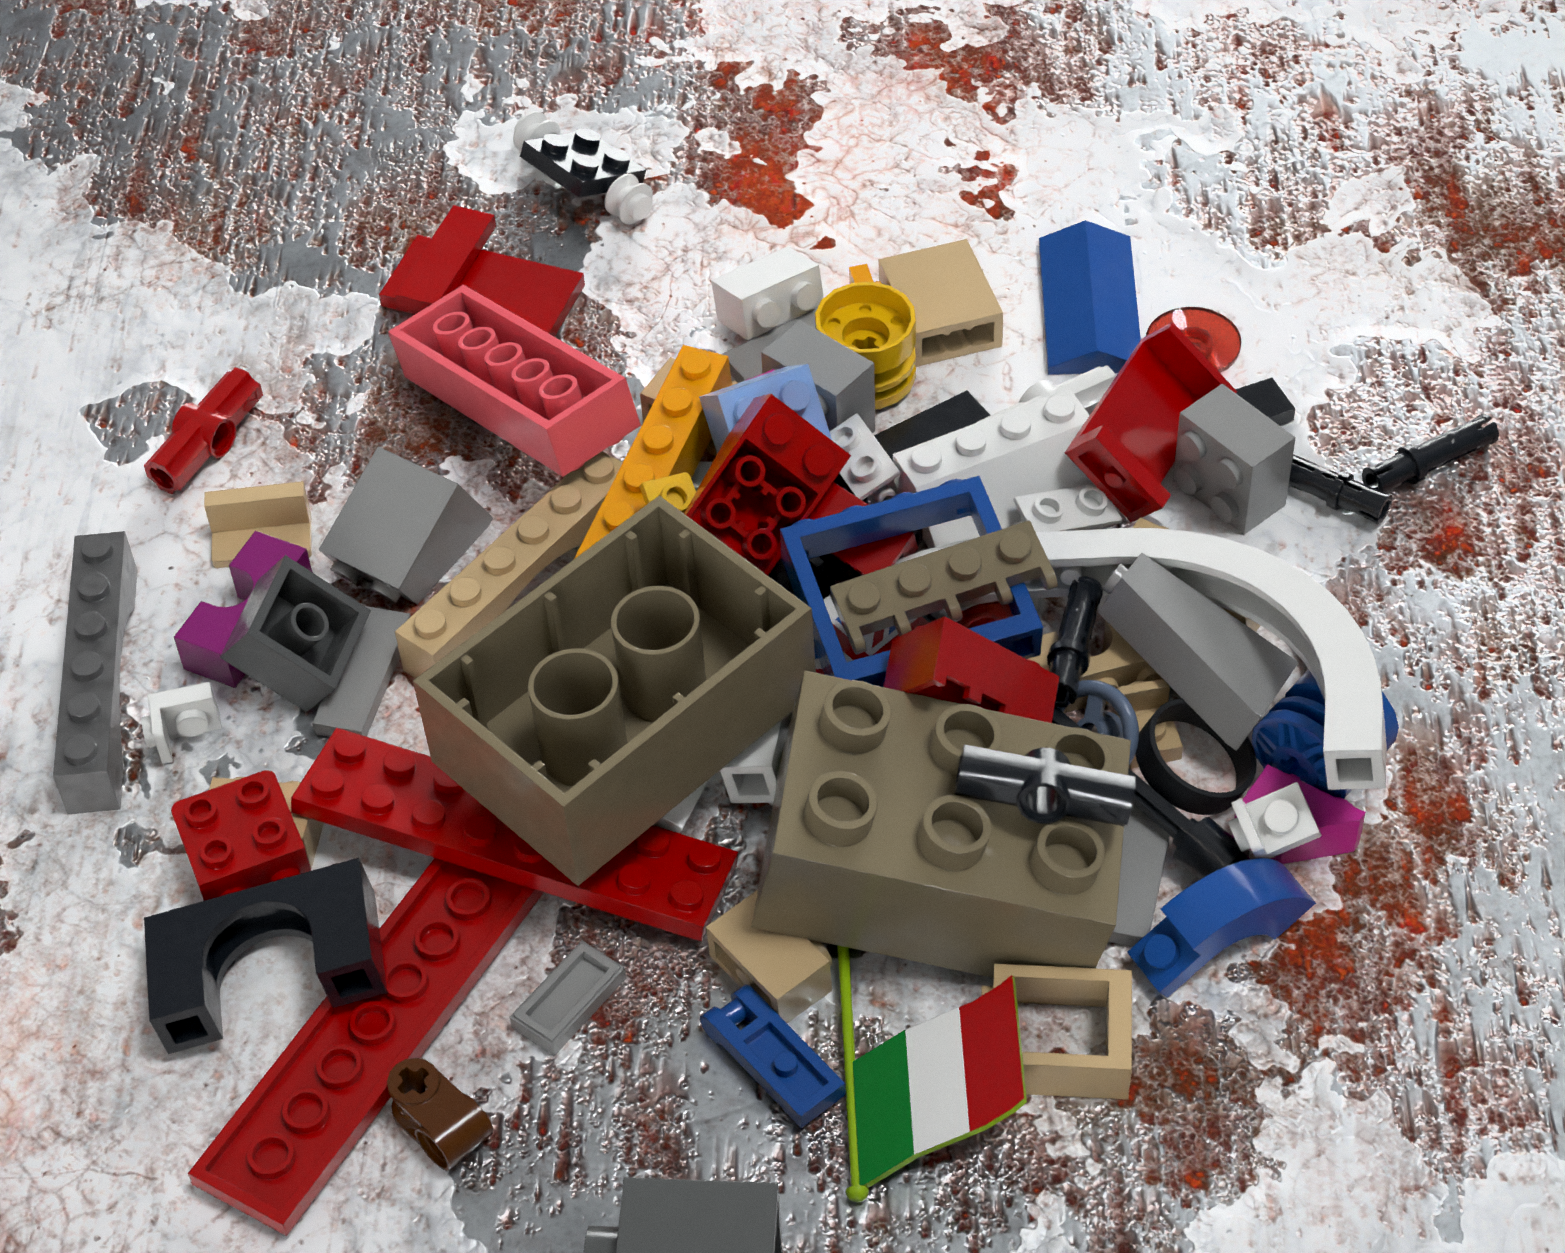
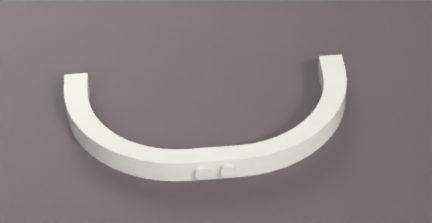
[720,528,1387,803]

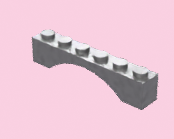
[53,531,137,814]

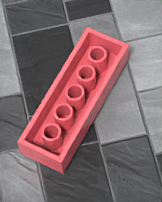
[388,285,641,477]

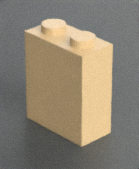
[878,239,1003,367]

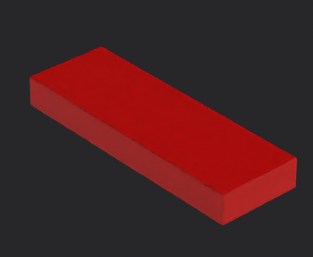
[395,205,496,312]

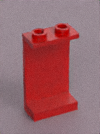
[1065,322,1237,522]

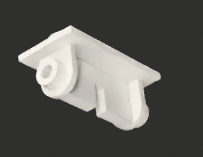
[830,413,901,504]
[1013,484,1122,532]

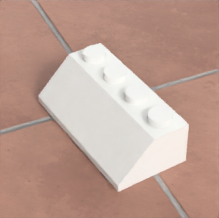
[893,388,1094,549]

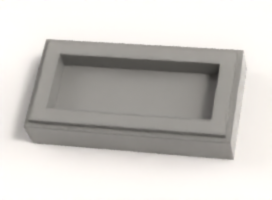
[509,940,626,1056]

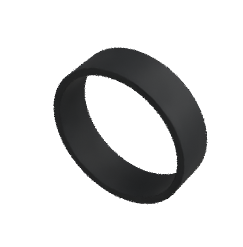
[1135,698,1257,815]

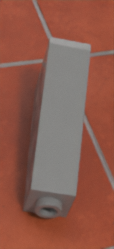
[1098,553,1299,751]

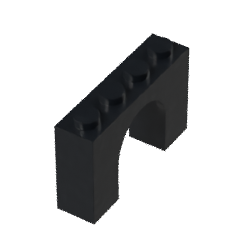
[144,858,388,1054]

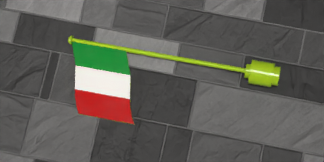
[838,945,1027,1203]

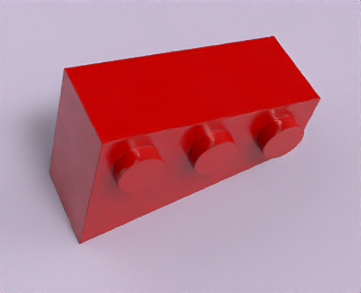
[884,616,1059,723]

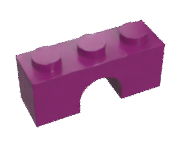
[174,531,313,688]

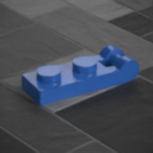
[700,984,846,1128]

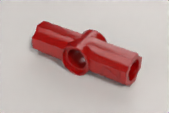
[144,367,263,494]

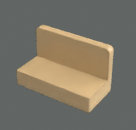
[204,481,312,568]

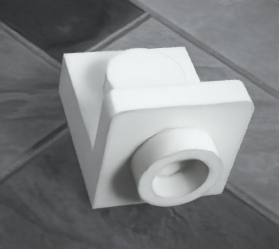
[141,682,222,764]
[1228,782,1322,859]

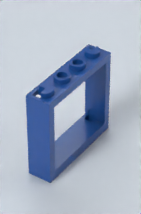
[780,476,1043,687]

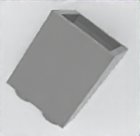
[319,446,493,605]

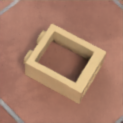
[981,964,1132,1100]

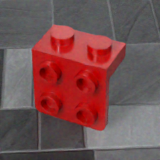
[171,770,311,901]

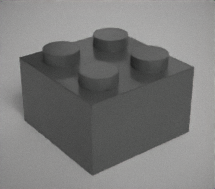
[219,555,371,712]

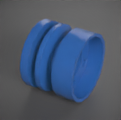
[1251,669,1399,799]

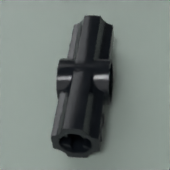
[954,744,1135,827]

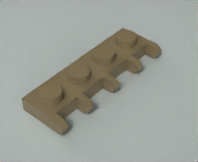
[830,520,1058,654]

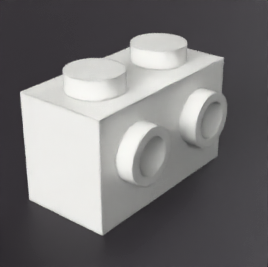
[711,246,824,340]

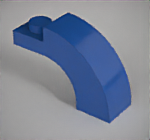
[1127,858,1316,998]

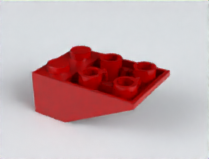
[684,394,851,576]

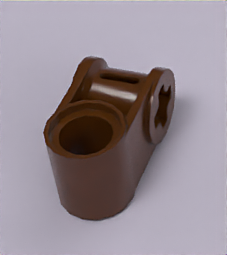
[387,1058,494,1171]

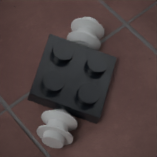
[513,111,653,224]

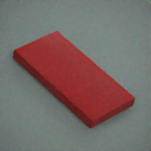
[379,234,585,337]

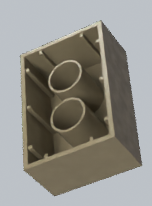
[413,496,816,886]
[751,671,1131,978]

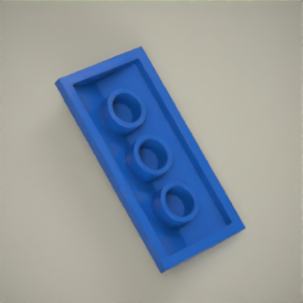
[1039,220,1141,375]

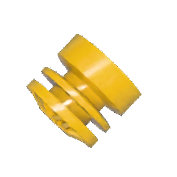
[815,282,916,409]

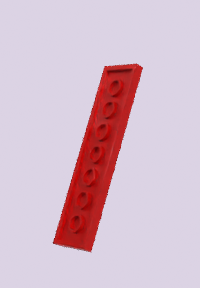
[291,727,739,942]
[188,858,544,1236]

